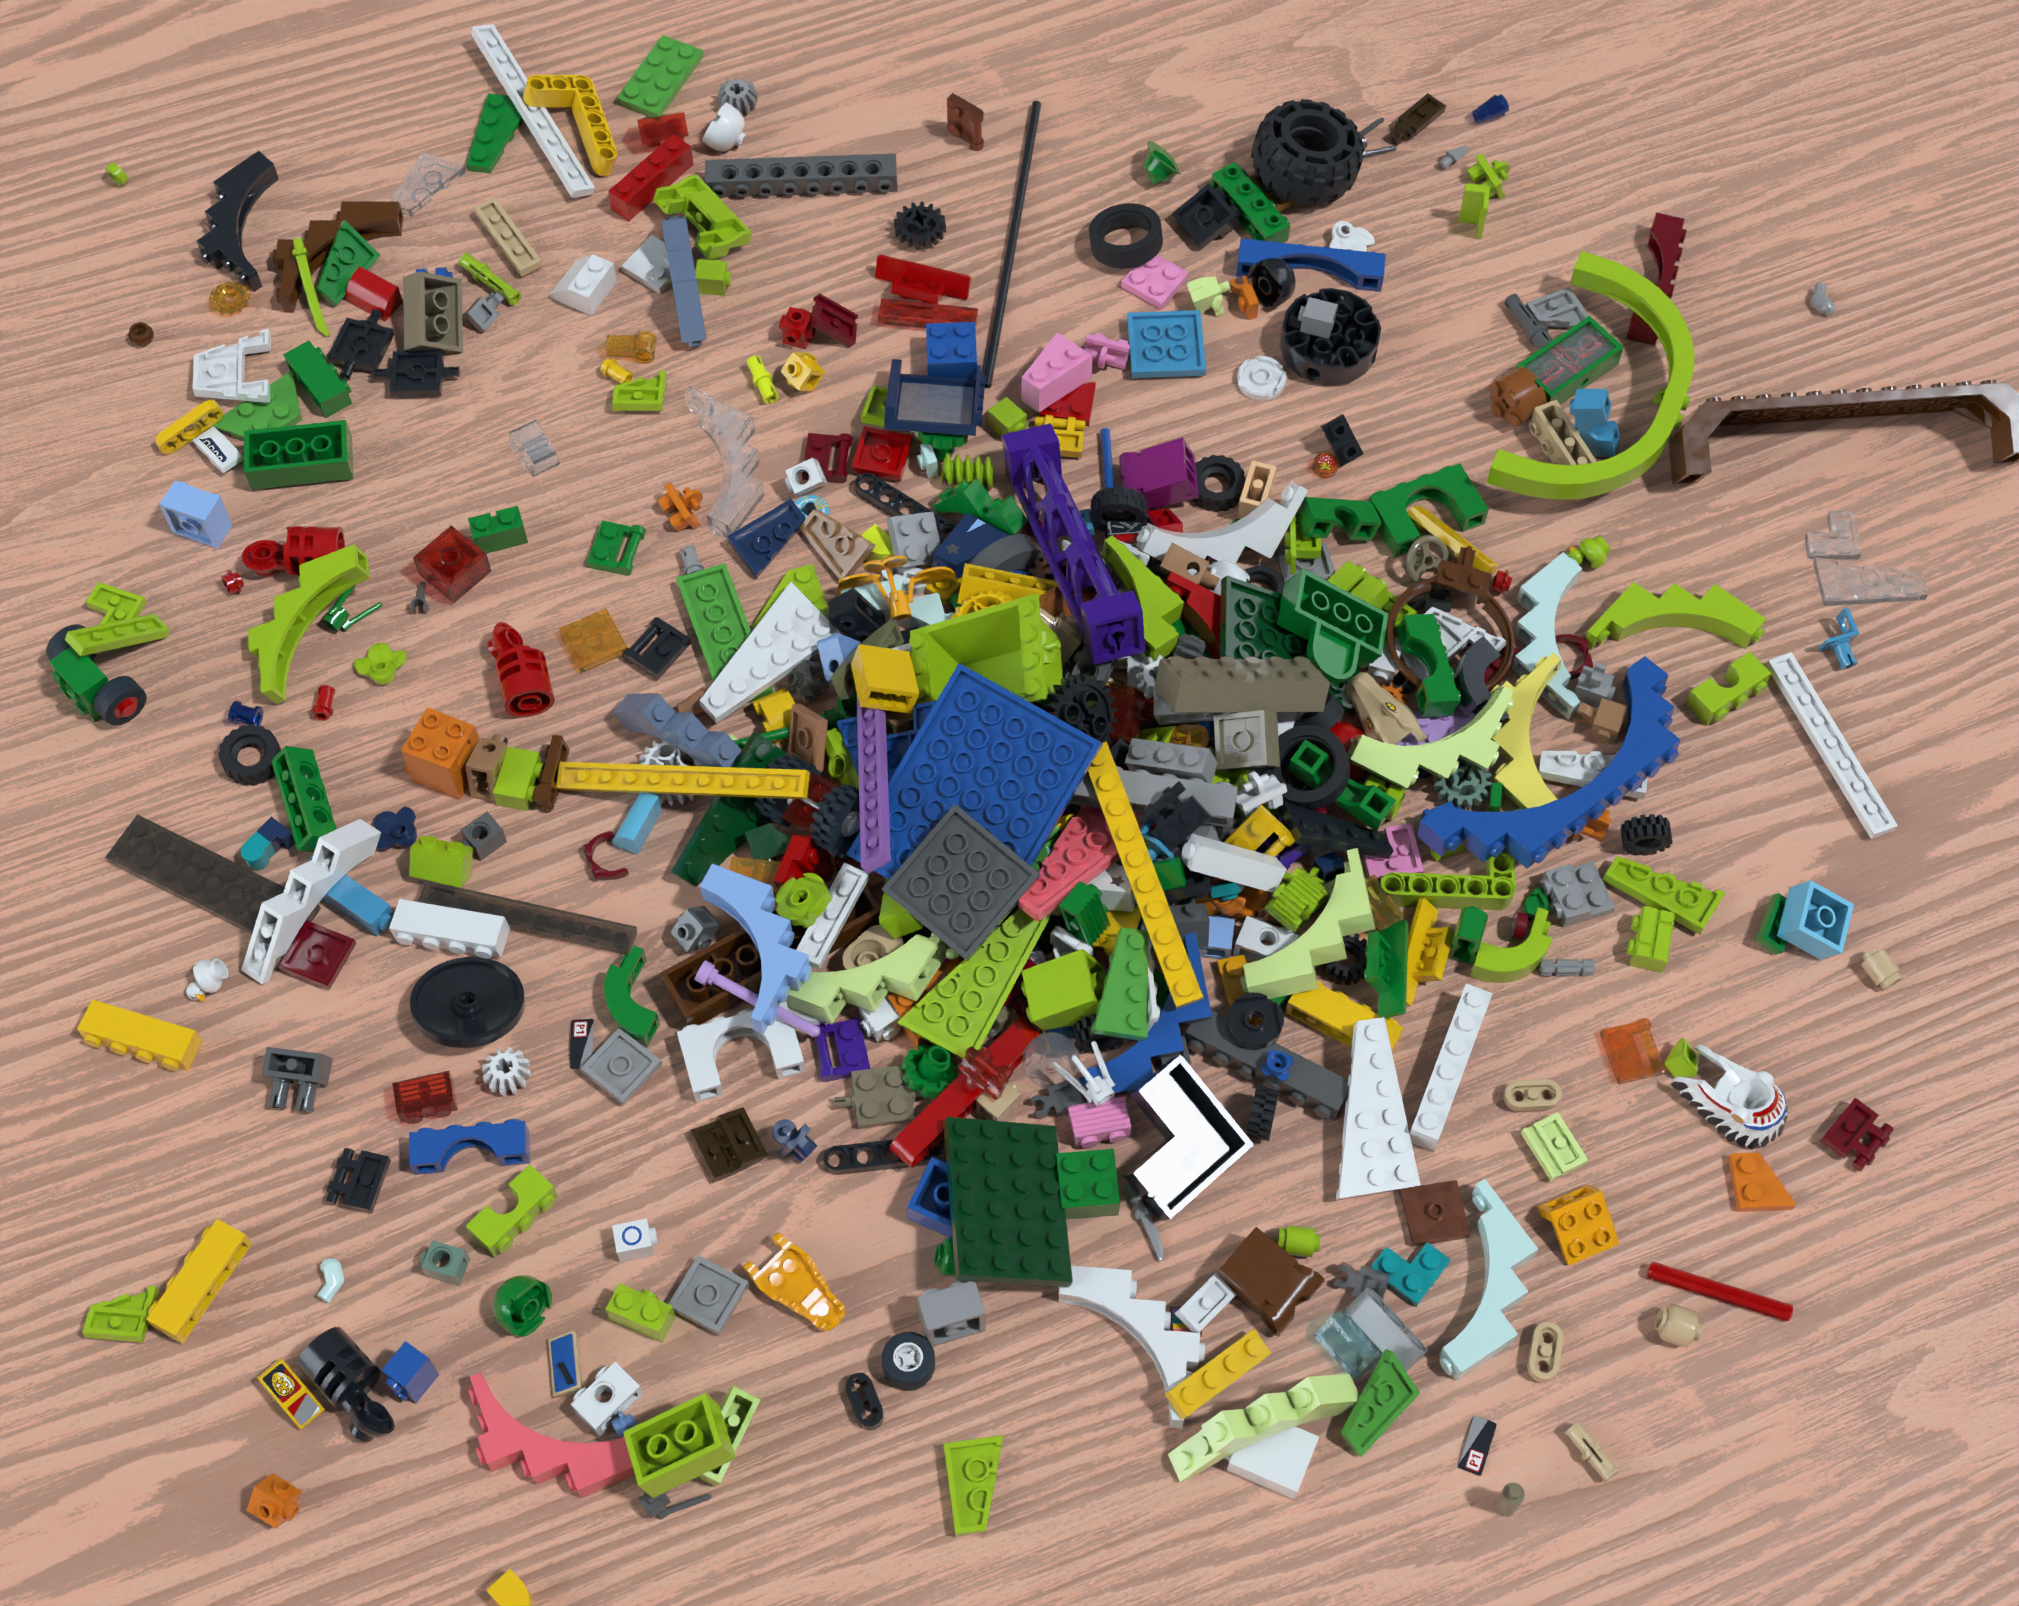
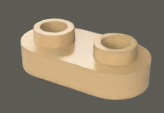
[1503,1079,1562,1111]
[1527,1322,1564,1382]

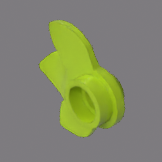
[354,643,407,685]

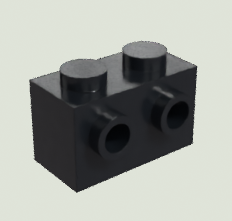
[828,588,885,642]

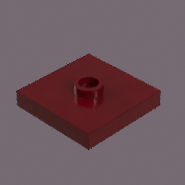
[279,920,357,990]

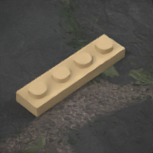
[474,197,543,277]

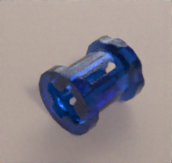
[228,700,264,726]

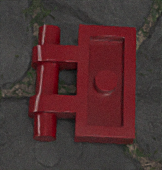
[1820,1097,1894,1171]

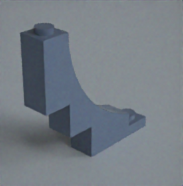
[661,215,707,347]

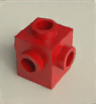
[779,307,816,350]

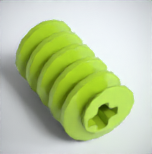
[942,453,995,489]

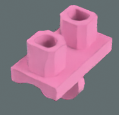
[1084,333,1130,369]

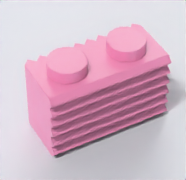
[1067,1096,1131,1148]

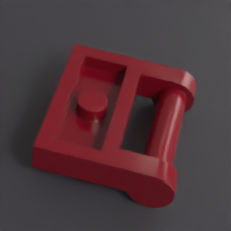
[802,433,853,483]

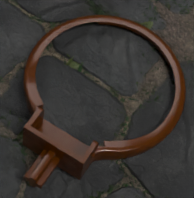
[1385,546,1514,690]

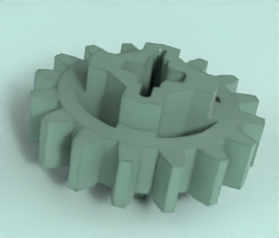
[1432,757,1492,811]

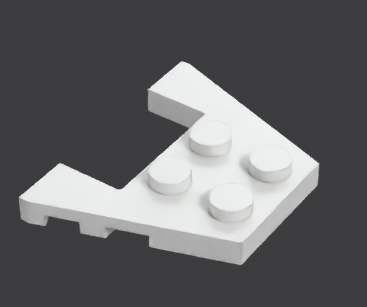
[193,329,271,403]
[1394,607,1506,689]

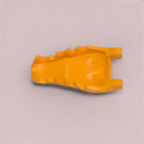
[743,1232,845,1331]

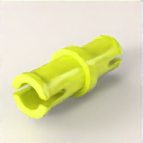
[746,355,779,404]

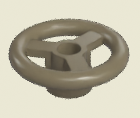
[1406,535,1449,584]

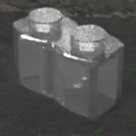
[507,419,560,477]

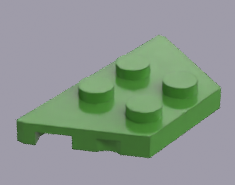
[212,371,302,441]

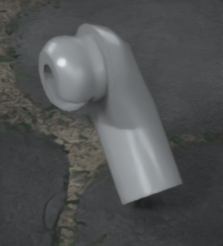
[1811,283,1835,316]

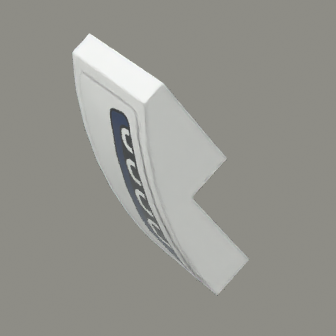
[193,426,244,473]

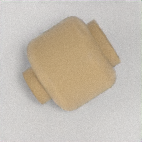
[1655,1304,1702,1347]

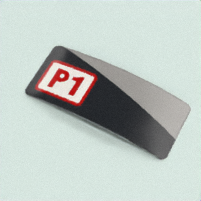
[570,1019,594,1069]
[1458,1416,1497,1476]

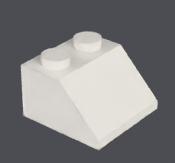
[550,254,617,316]

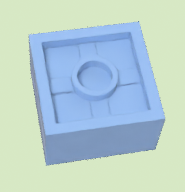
[159,480,233,549]

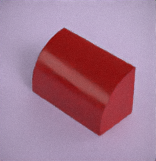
[346,266,403,322]

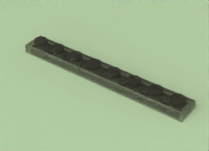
[418,880,638,954]

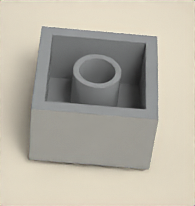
[918,1280,986,1347]

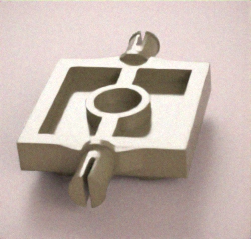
[834,1065,923,1129]

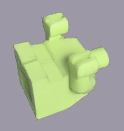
[1187,276,1231,317]

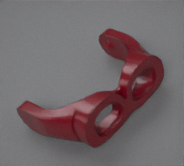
[1555,634,1593,680]
[583,831,629,881]

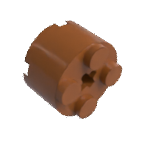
[1489,367,1546,427]

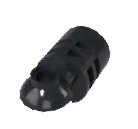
[297,1327,395,1442]

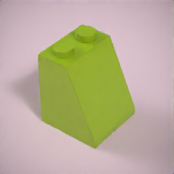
[1021,949,1106,1030]

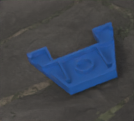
[837,700,936,783]

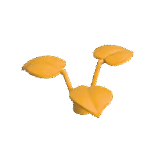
[838,556,957,621]

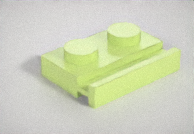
[1521,1112,1588,1181]

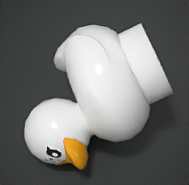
[186,958,228,1002]

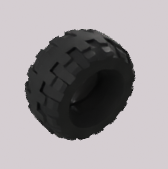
[1251,99,1364,207]

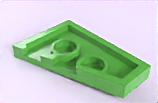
[1340,1349,1420,1457]

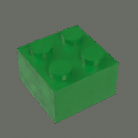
[1056,1149,1120,1219]

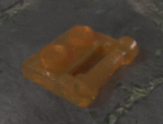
[1600,1018,1668,1085]

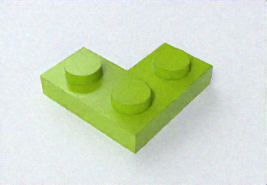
[86,582,147,625]

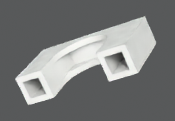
[677,1001,806,1103]

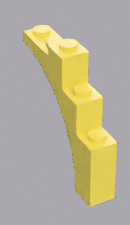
[1490,652,1561,809]

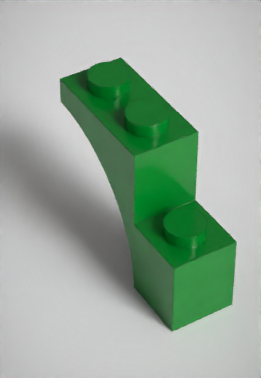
[933,478,1028,535]

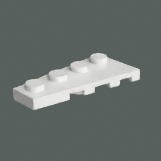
[1538,751,1648,800]

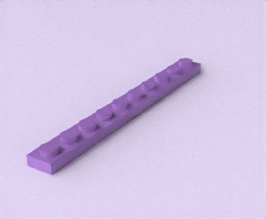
[857,696,891,874]

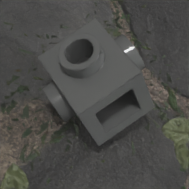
[670,906,721,952]

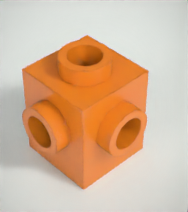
[246,1473,302,1529]

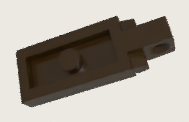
[1391,93,1446,145]

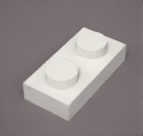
[1175,1273,1236,1333]

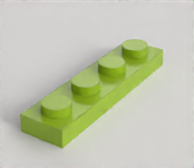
[65,614,170,656]

